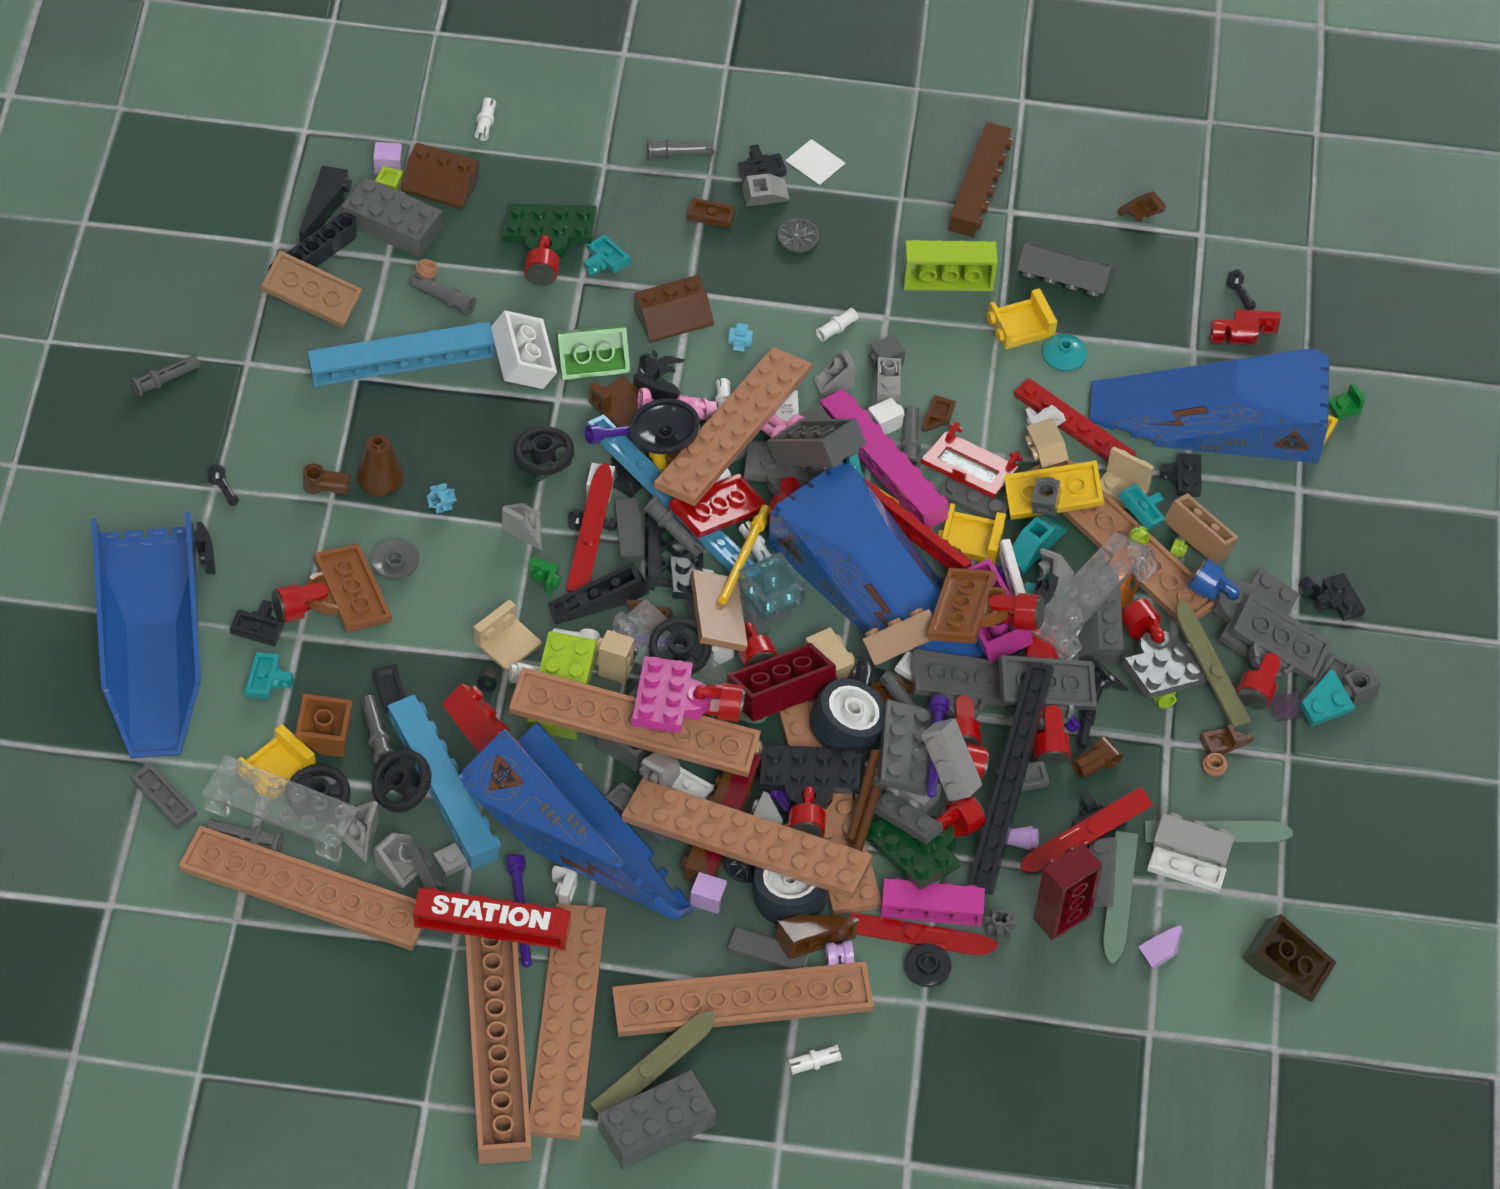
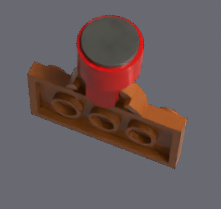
[272,543,392,633]
[927,568,1045,644]

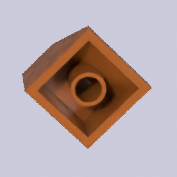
[295,694,352,757]

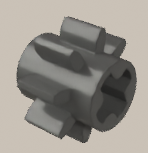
[984,907,1016,940]

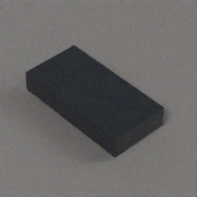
[372,664,406,713]

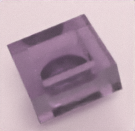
[1273,693,1301,721]

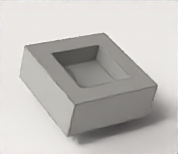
[433,843,468,877]

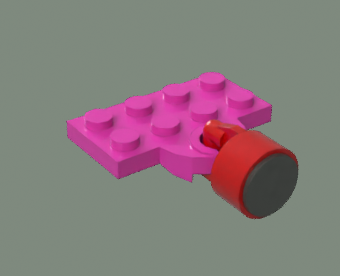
[631,656,746,733]

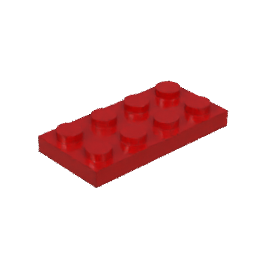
[669,474,768,538]

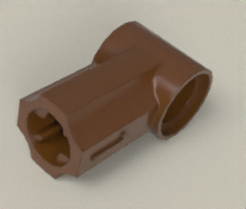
[303,463,351,495]
[1071,736,1123,779]

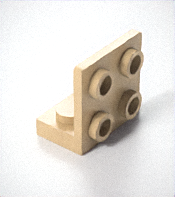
[1100,447,1154,510]
[473,599,542,671]

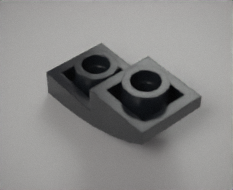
[633,371,680,400]
[194,522,216,574]
[1031,573,1059,605]

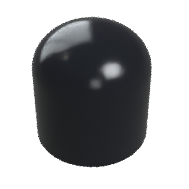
[1298,577,1321,600]
[478,667,499,691]

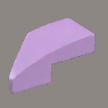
[1139,925,1183,970]

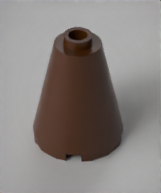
[357,434,404,497]

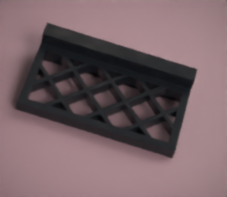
[644,499,703,591]

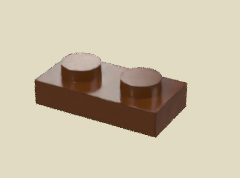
[687,198,736,229]

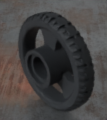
[514,426,574,476]
[648,617,712,675]
[372,749,432,812]
[286,764,351,823]

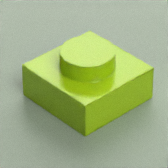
[375,165,404,190]

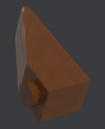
[775,914,859,959]

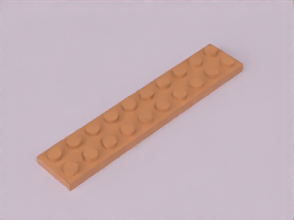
[654,347,813,506]
[1029,459,1216,622]
[508,667,761,777]
[778,697,882,916]
[621,778,873,899]
[179,826,423,951]
[529,903,606,1140]
[612,961,874,1037]

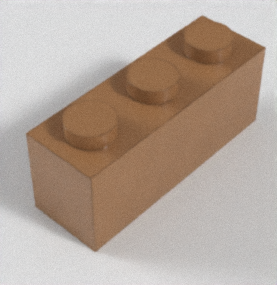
[1164,493,1239,564]
[862,607,933,666]

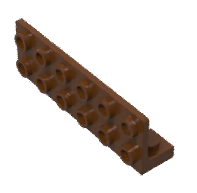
[589,376,682,465]

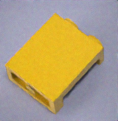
[986,288,1057,350]
[938,503,1006,565]
[237,724,316,802]

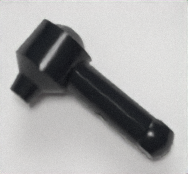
[1226,269,1256,310]
[208,464,239,506]
[567,509,617,531]

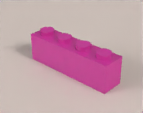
[881,878,985,927]

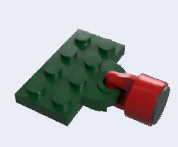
[502,204,597,285]
[866,795,986,890]

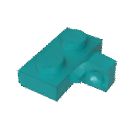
[583,235,632,276]
[1118,483,1166,531]
[244,652,294,700]

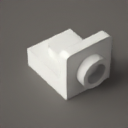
[1025,405,1066,426]
[552,865,578,904]

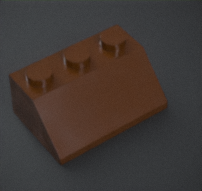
[401,142,479,209]
[634,275,714,343]

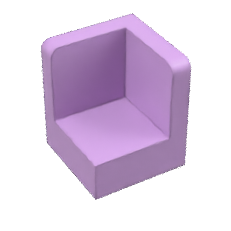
[373,142,402,174]
[690,872,727,914]

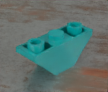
[1012,516,1067,574]

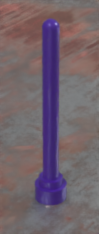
[585,424,631,444]
[927,695,949,798]
[505,855,532,968]

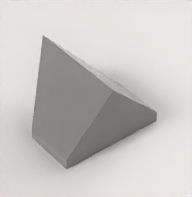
[813,349,856,396]
[502,503,543,551]
[1037,548,1074,601]
[335,801,379,863]
[374,833,418,888]

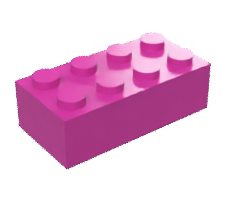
[967,558,1033,663]

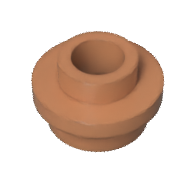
[415,259,438,279]
[1202,753,1227,777]

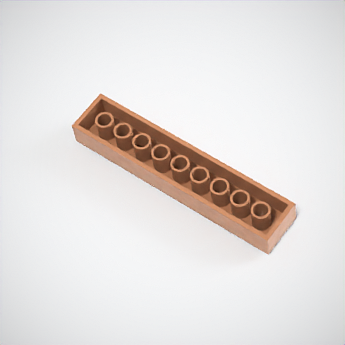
[465,935,532,1164]

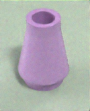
[1007,826,1039,851]

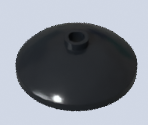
[630,398,700,454]

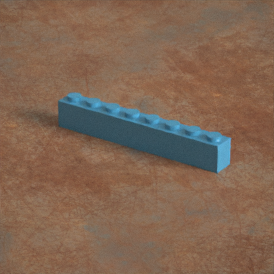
[308,322,495,387]
[387,695,501,870]

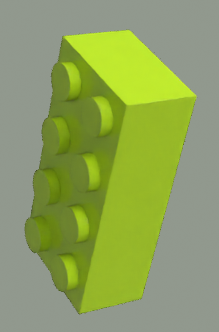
[903,240,998,291]
[527,631,597,740]

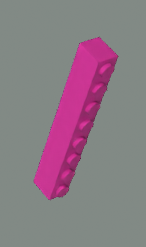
[820,389,949,528]

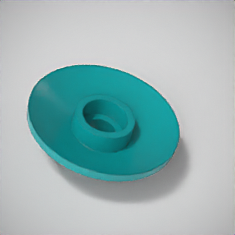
[1042,334,1088,371]

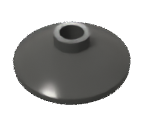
[371,539,419,580]

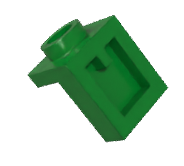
[1328,383,1365,421]
[528,557,561,596]

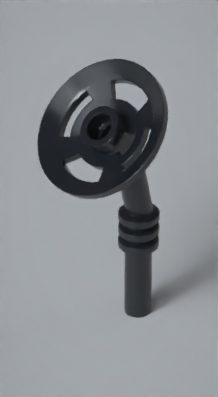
[1077,657,1129,749]

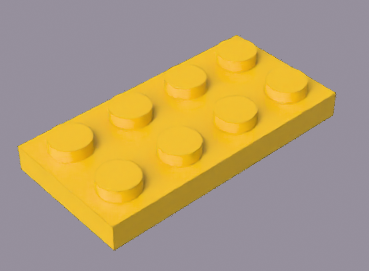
[1004,460,1104,520]

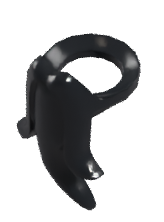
[638,350,685,381]
[851,656,885,687]

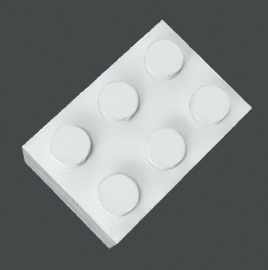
[491,310,557,389]

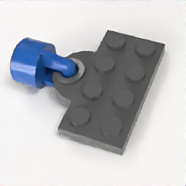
[1186,558,1300,661]

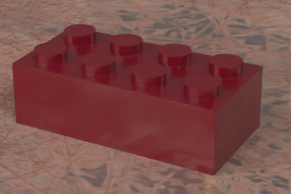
[727,643,837,722]
[1033,843,1103,941]

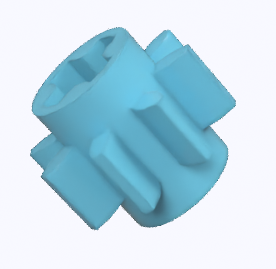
[728,323,753,352]
[426,483,457,513]

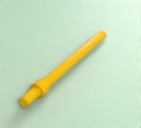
[718,505,770,604]

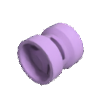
[825,941,854,965]

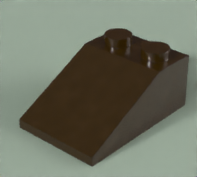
[1242,914,1337,1002]

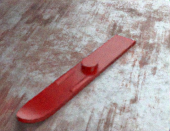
[566,463,613,592]
[1020,787,1153,873]
[850,912,998,956]

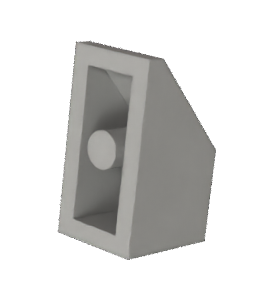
[641,752,681,788]

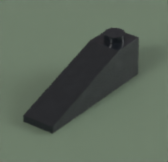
[299,165,352,242]
[548,562,650,625]

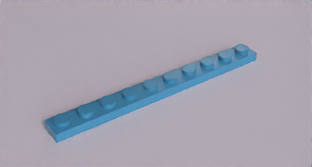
[585,414,761,584]

